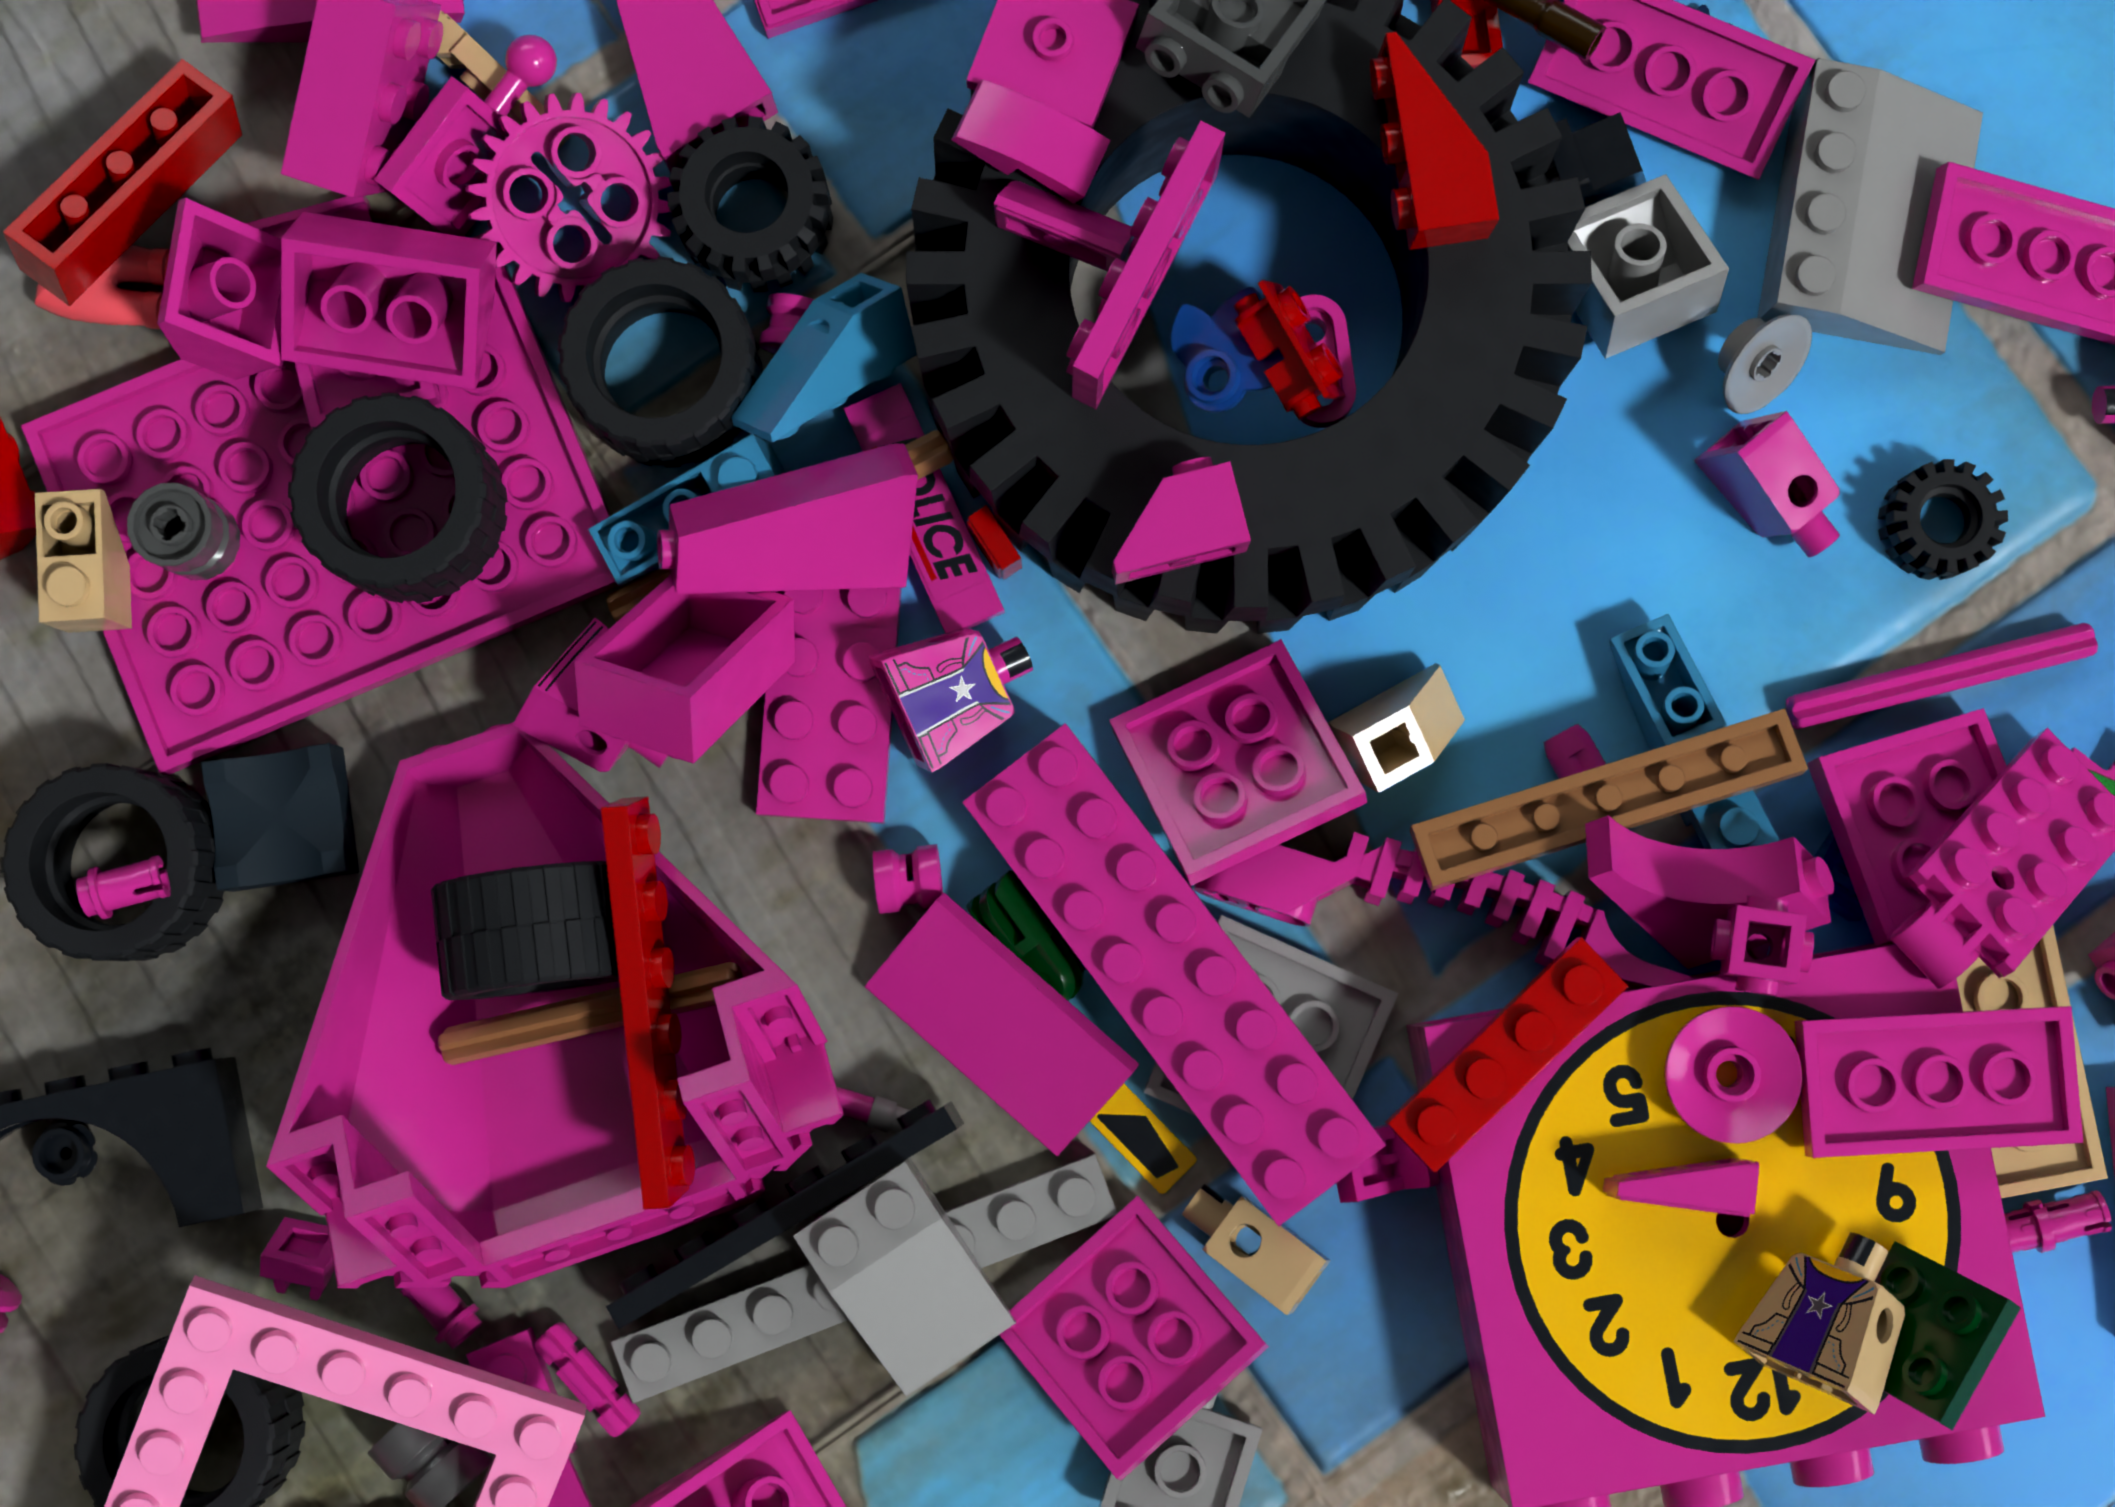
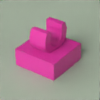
[259,1217,334,1301]

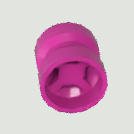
[873,844,943,914]

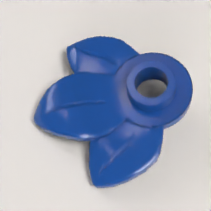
[1171,287,1284,413]

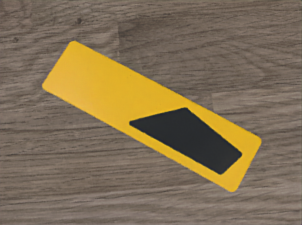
[1090,1084,1197,1194]

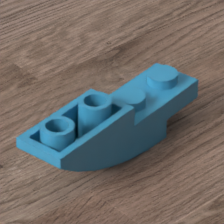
[1609,614,1780,849]

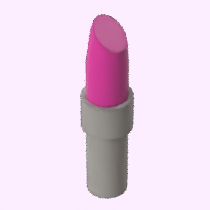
[836,1087,935,1145]

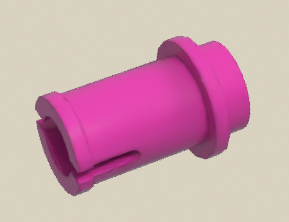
[76,856,171,919]
[400,1285,483,1349]

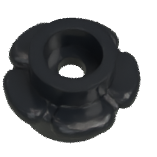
[32,1121,98,1186]

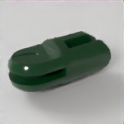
[966,870,1084,1001]

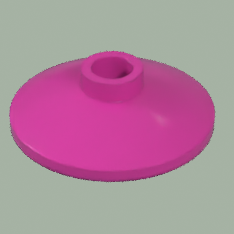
[1664,1007,1802,1143]

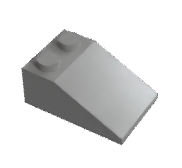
[793,1157,1016,1396]

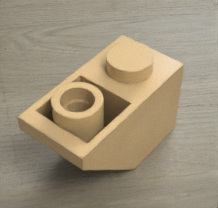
[35,489,132,633]
[1328,663,1465,793]

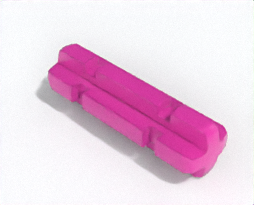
[534,1322,641,1437]

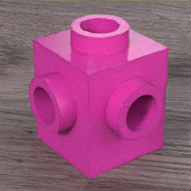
[1710,896,1814,996]

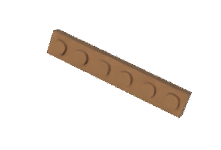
[1409,708,1808,891]

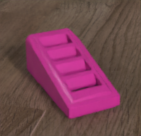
[1603,1158,1759,1217]

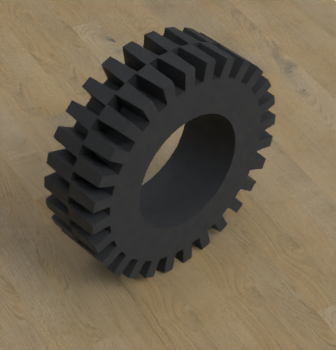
[906,0,1592,634]

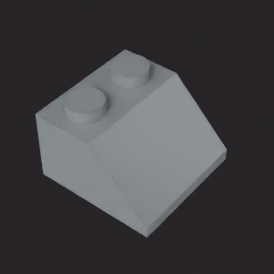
[1567,174,1729,359]

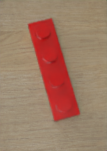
[1385,937,1629,1173]

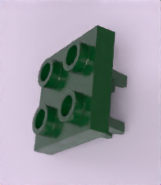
[1875,1241,2021,1431]

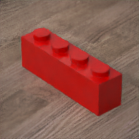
[3,59,242,306]

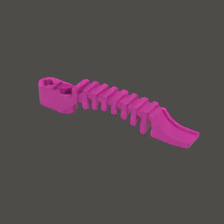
[1193,832,1692,990]

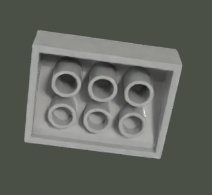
[1757,58,1983,355]

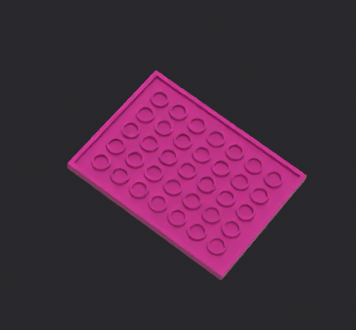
[21,234,619,775]

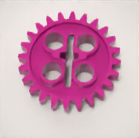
[465,93,671,302]

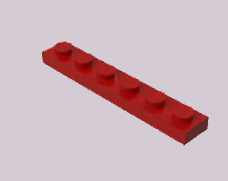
[601,796,695,1209]

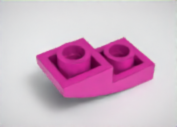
[951,80,1111,204]

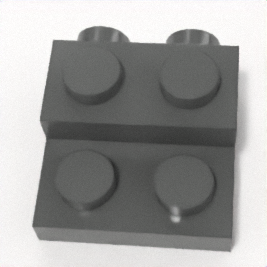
[1136,0,1326,118]

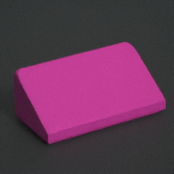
[994,180,1134,272]

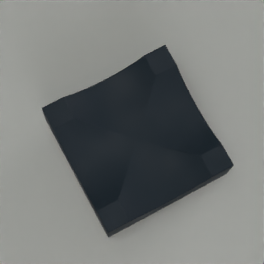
[201,743,359,892]

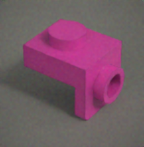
[1337,1124,1440,1203]

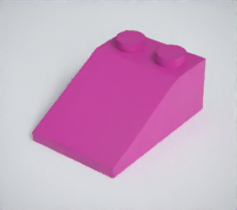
[629,1410,846,1507]

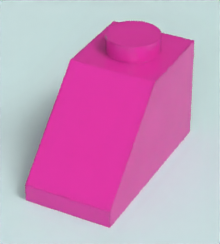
[1112,457,1251,585]

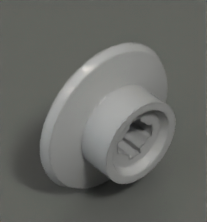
[1718,314,1812,414]

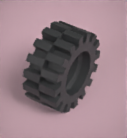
[1878,459,2008,580]

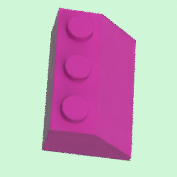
[281,212,497,390]

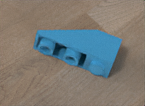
[731,273,917,443]
[588,434,786,586]

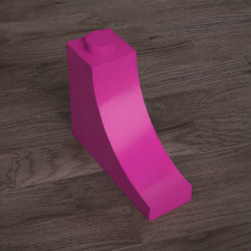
[1585,815,1834,969]

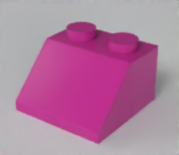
[157,198,281,380]

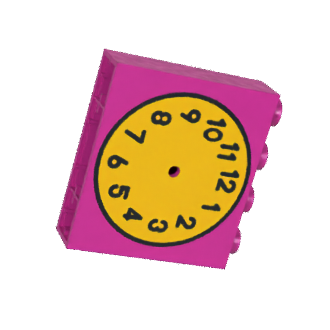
[1406,941,2045,1507]

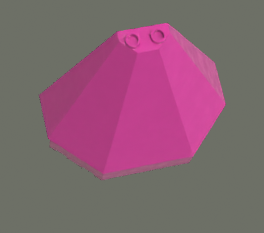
[266,722,844,1288]

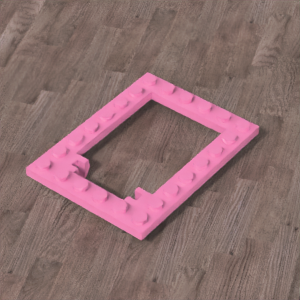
[104,1275,586,1507]

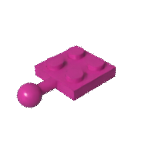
[374,35,557,237]

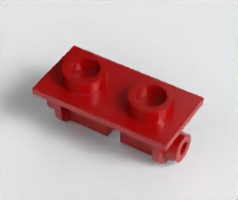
[1233,280,1346,420]

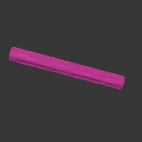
[1785,623,2098,729]

